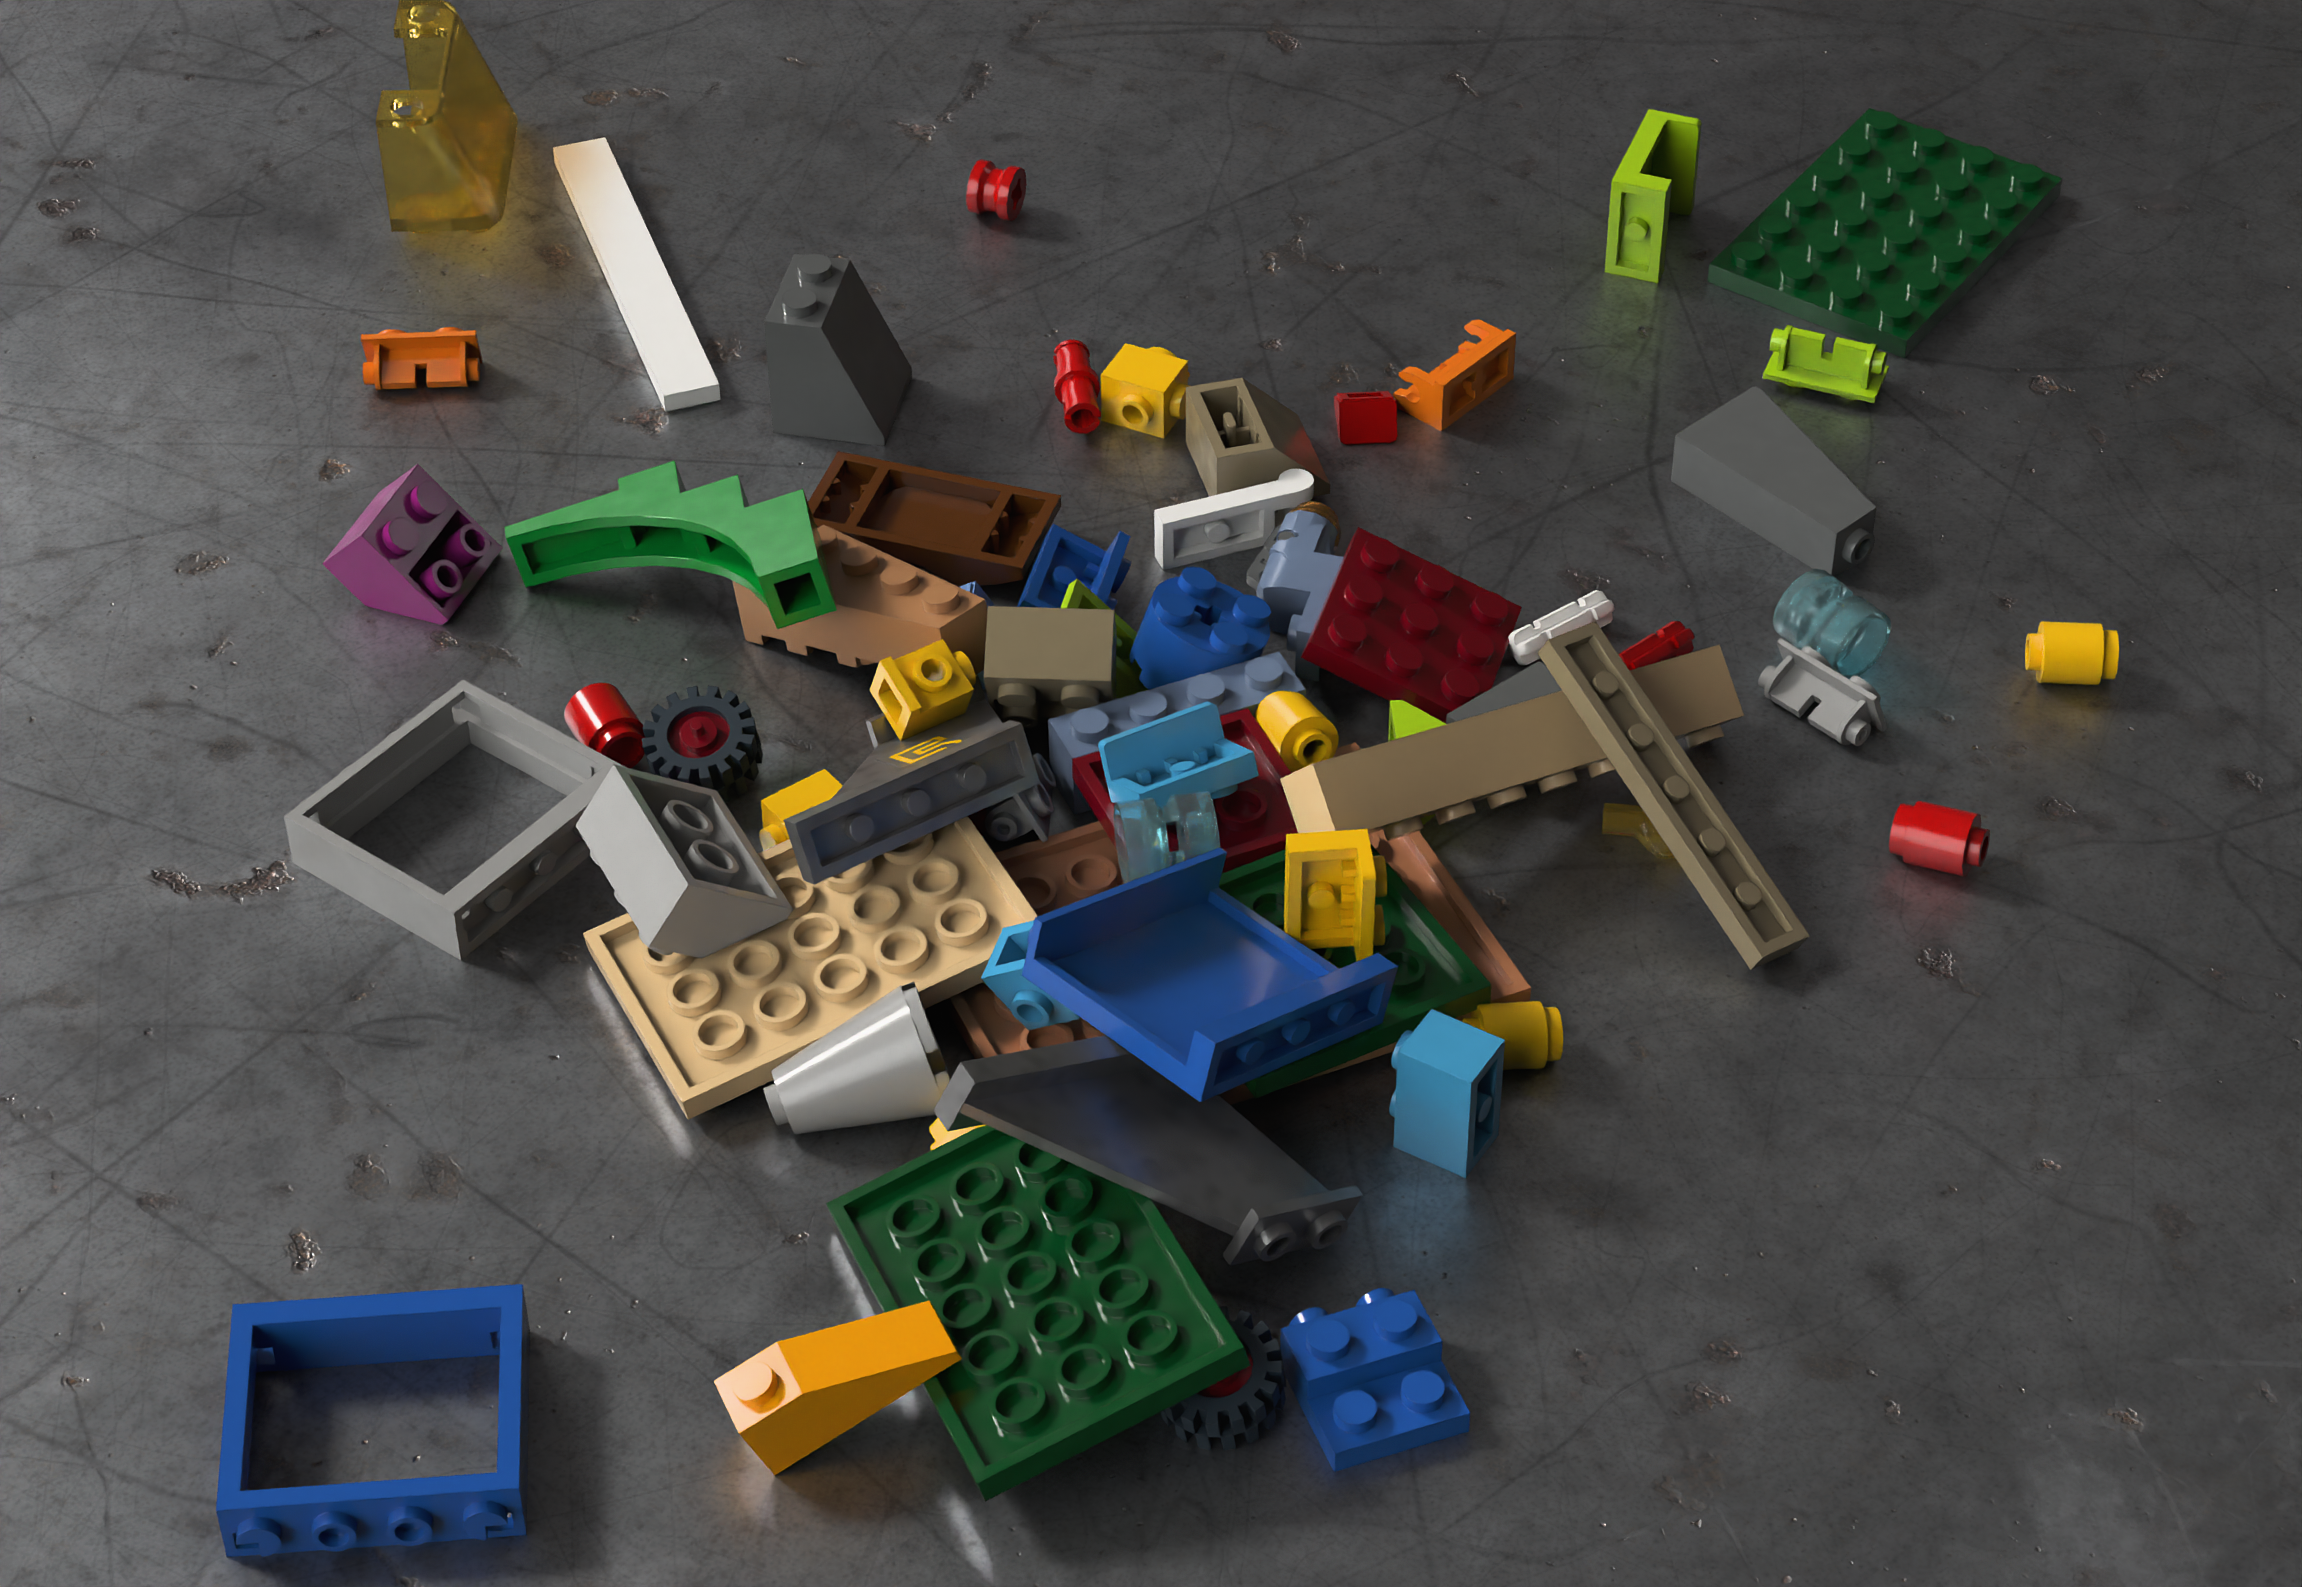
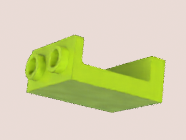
[1605,109,1702,283]

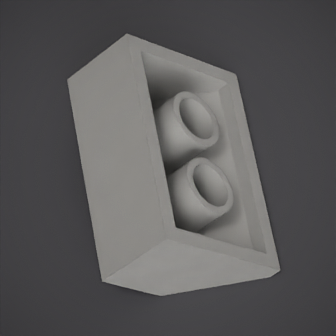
[575,764,793,959]

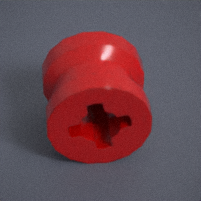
[966,159,1027,221]

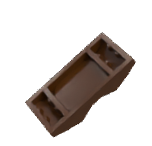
[808,451,1061,587]

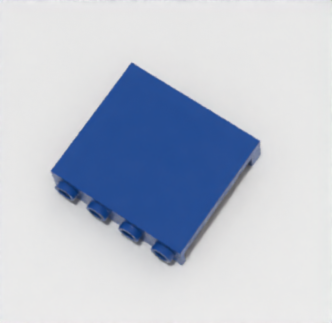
[1022,848,1398,1102]

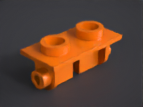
[361,327,482,390]

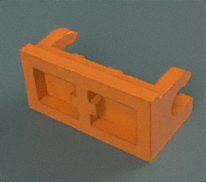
[1393,319,1516,431]

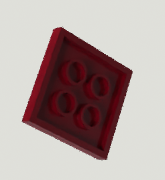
[1301,527,1522,723]
[1072,708,1298,879]

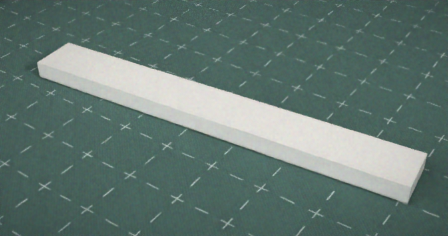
[553,137,721,412]

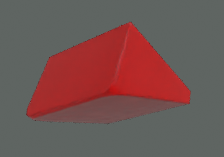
[1334,391,1397,444]

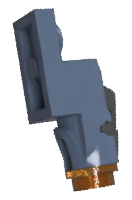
[1246,501,1343,681]

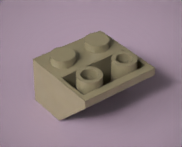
[1186,378,1330,497]
[984,606,1117,729]

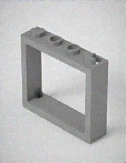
[284,679,627,960]

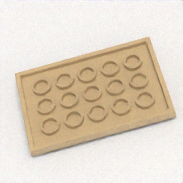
[583,816,1038,1120]

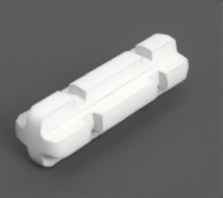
[1507,590,1615,666]

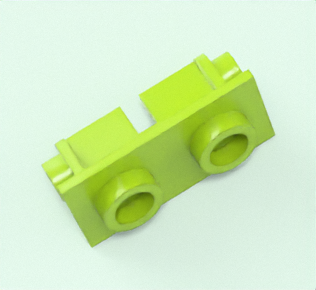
[1763,325,1889,403]

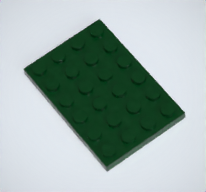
[1707,108,2062,359]
[826,1125,1250,1502]

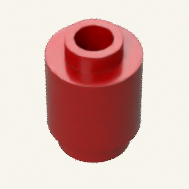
[564,683,645,768]
[1889,800,1990,877]

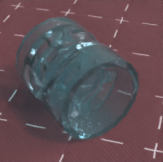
[1773,569,1891,679]
[1113,790,1220,884]

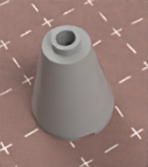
[763,981,951,1134]

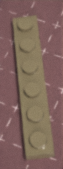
[1538,621,1810,970]

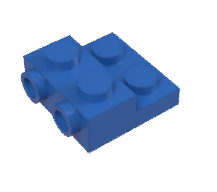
[1280,1288,1470,1472]

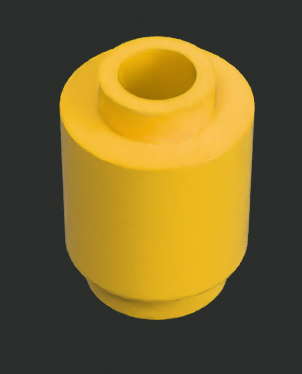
[2025,621,2119,685]
[1255,691,1339,772]
[1462,1001,1563,1070]

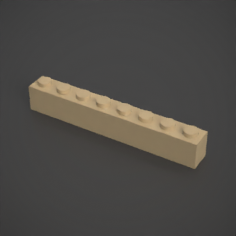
[1280,644,1744,845]

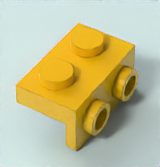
[1284,829,1387,962]

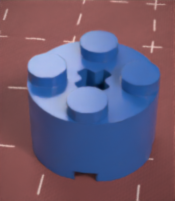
[1129,566,1271,690]

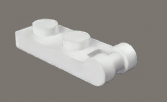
[1154,469,1314,570]

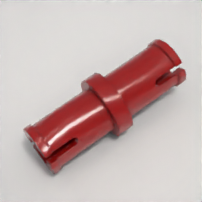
[1053,339,1101,434]

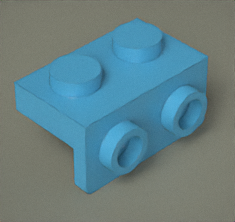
[1098,702,1259,820]

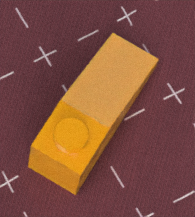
[714,1301,962,1475]

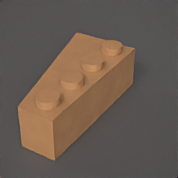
[732,525,987,681]

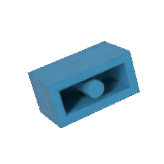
[1389,1009,1505,1178]

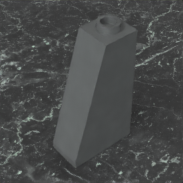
[1671,385,1877,580]

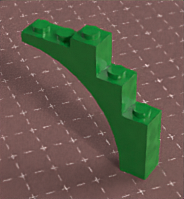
[505,460,837,629]

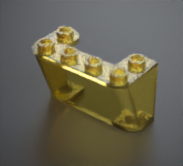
[376,0,518,234]

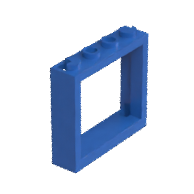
[216,1284,530,1557]

